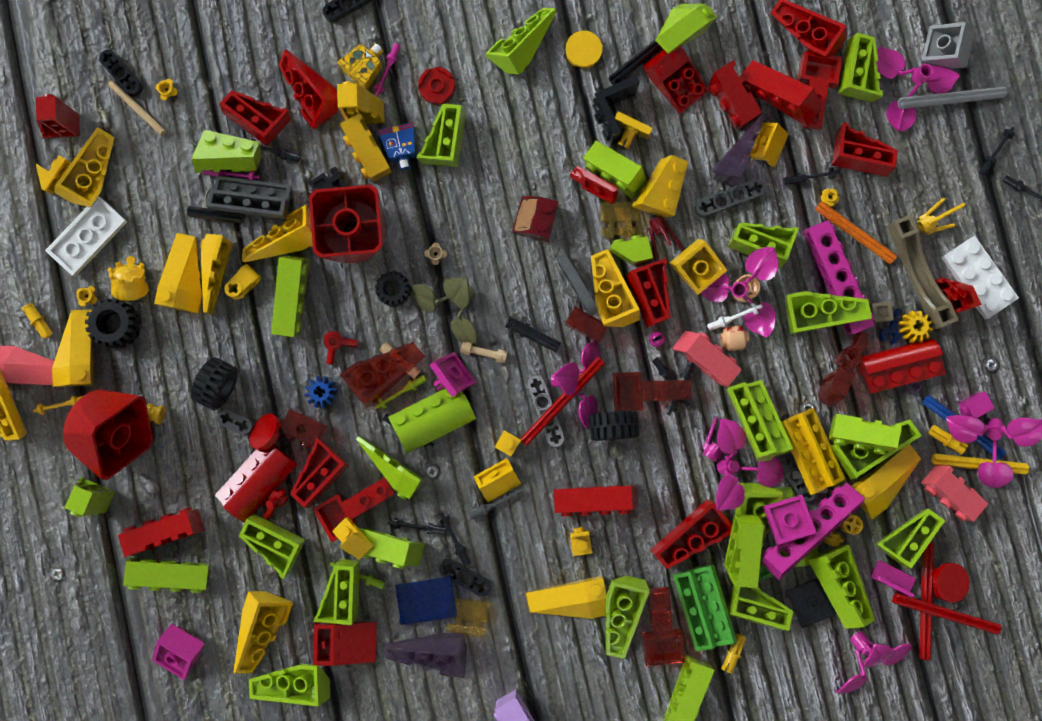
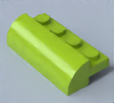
[727,380,793,462]
[388,388,475,454]

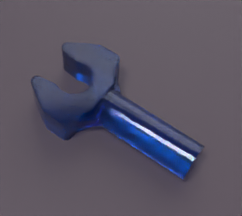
[880,308,903,345]

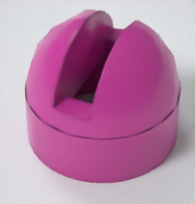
[649,332,665,347]

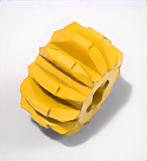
[898,311,933,343]

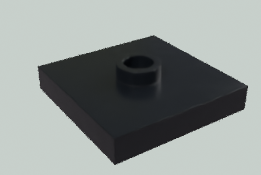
[786,578,837,628]

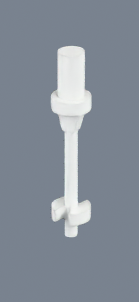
[707,303,763,331]

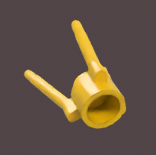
[917,198,966,235]

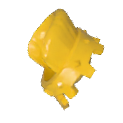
[107,255,149,301]

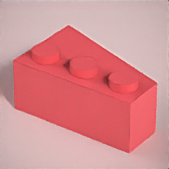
[672,331,742,387]
[921,465,988,522]

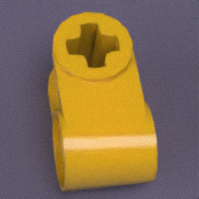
[224,264,262,300]

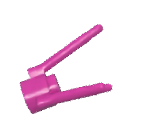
[702,417,724,462]

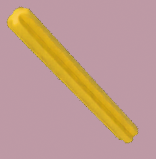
[931,453,1030,475]

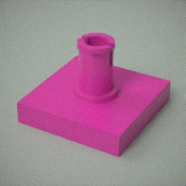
[429,352,476,397]
[763,495,817,545]

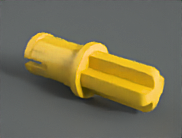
[22,303,53,339]
[928,425,968,455]
[721,633,747,674]

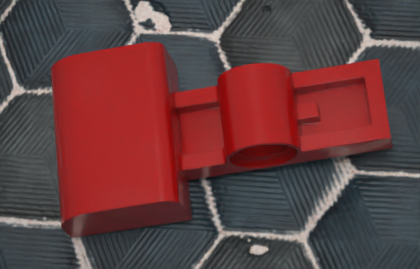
[797,51,842,130]
[313,477,395,542]

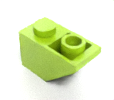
[609,235,653,266]

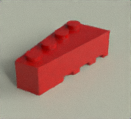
[741,60,821,127]
[554,484,638,516]
[118,507,205,557]

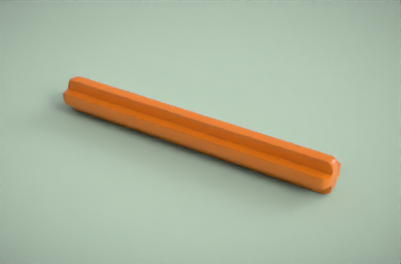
[815,201,897,264]

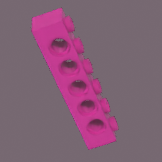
[803,220,875,336]
[762,483,865,580]

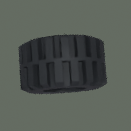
[85,298,141,349]
[191,357,238,411]
[589,410,640,441]

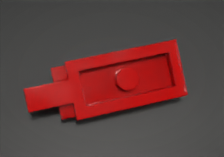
[570,166,618,204]

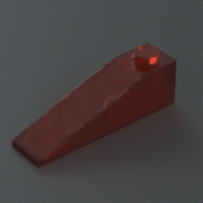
[340,342,425,409]

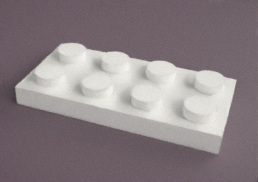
[45,196,127,277]
[941,235,1019,320]

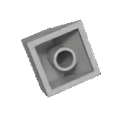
[921,22,975,69]

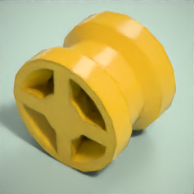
[147,403,166,425]
[840,515,863,535]

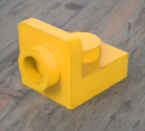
[569,527,592,556]

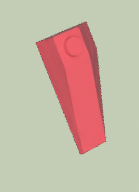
[0,346,54,386]

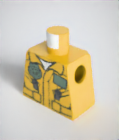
[337,43,384,90]

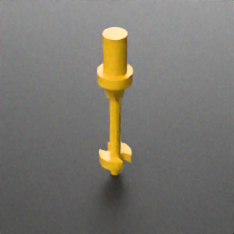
[33,396,83,415]

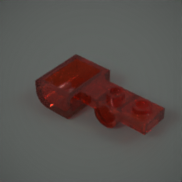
[818,331,869,407]
[612,372,692,411]
[642,587,685,667]

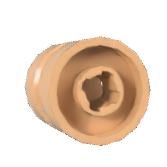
[730,274,760,303]

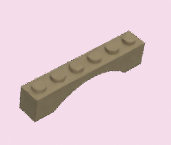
[886,214,959,330]

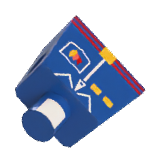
[378,122,417,170]

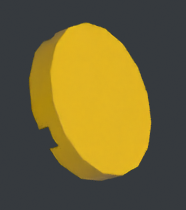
[565,31,602,69]

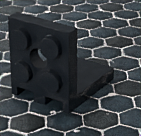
[592,75,640,145]

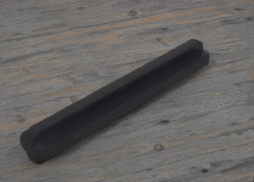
[608,40,662,85]

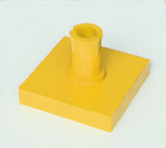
[615,112,653,149]

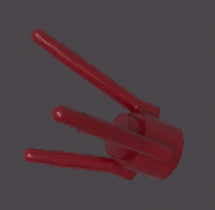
[648,216,685,261]

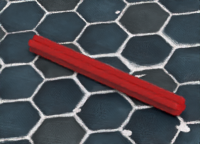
[520,357,605,446]
[919,542,935,660]
[892,593,1002,635]

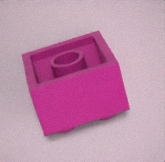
[152,623,205,681]

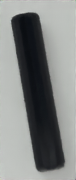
[187,206,244,224]

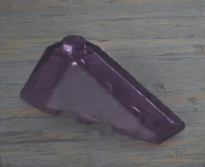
[712,113,766,188]
[383,633,467,678]

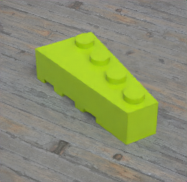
[831,420,922,480]
[123,557,209,593]
[663,655,715,721]

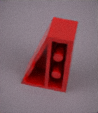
[36,94,80,138]
[832,122,898,177]
[626,258,670,328]

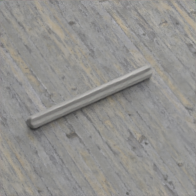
[897,87,1008,109]

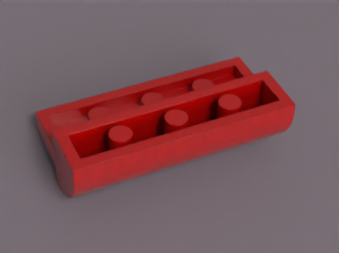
[856,338,946,394]
[215,443,298,523]

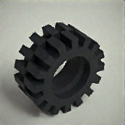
[375,271,411,307]

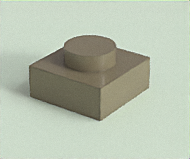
[870,301,894,323]

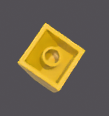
[669,239,727,295]

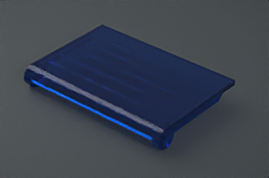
[395,576,457,625]

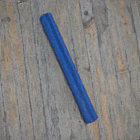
[922,395,1006,459]

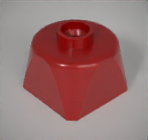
[309,185,386,263]
[63,389,153,480]

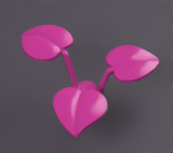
[877,46,960,132]
[700,247,779,337]
[551,342,600,429]
[946,415,1042,488]
[716,419,784,511]
[835,631,912,694]

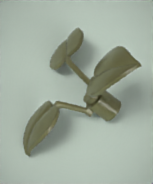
[411,277,478,346]

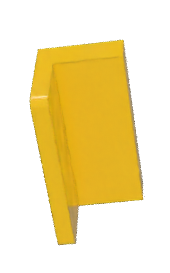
[749,122,788,167]
[473,458,521,502]

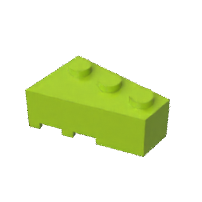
[416,104,466,167]
[191,130,262,173]
[829,414,902,455]
[874,509,945,569]
[239,514,306,579]
[313,559,360,625]
[727,585,793,631]

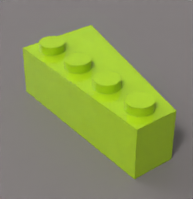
[271,255,311,337]
[808,545,875,629]

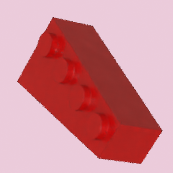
[649,499,732,569]

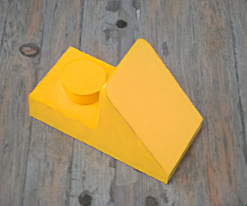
[36,155,71,195]
[332,517,374,560]

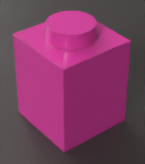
[958,391,995,418]

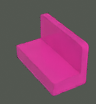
[870,560,916,598]

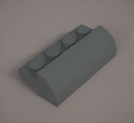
[207,176,292,219]

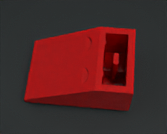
[643,46,709,114]
[313,622,377,666]

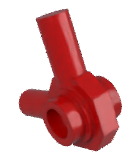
[323,331,358,365]
[263,489,288,520]

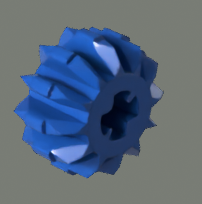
[304,376,338,409]

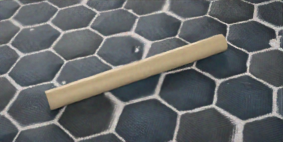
[108,80,166,136]

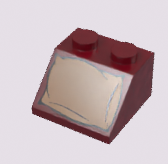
[512,196,559,242]

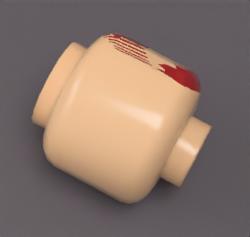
[720,325,750,352]

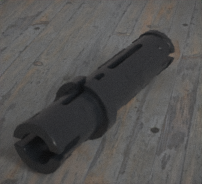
[505,316,561,353]

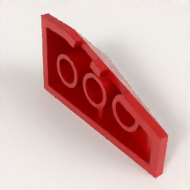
[771,0,847,58]
[279,50,339,129]
[935,277,981,313]

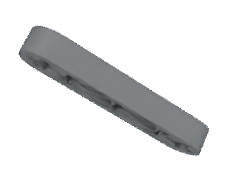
[528,375,564,447]

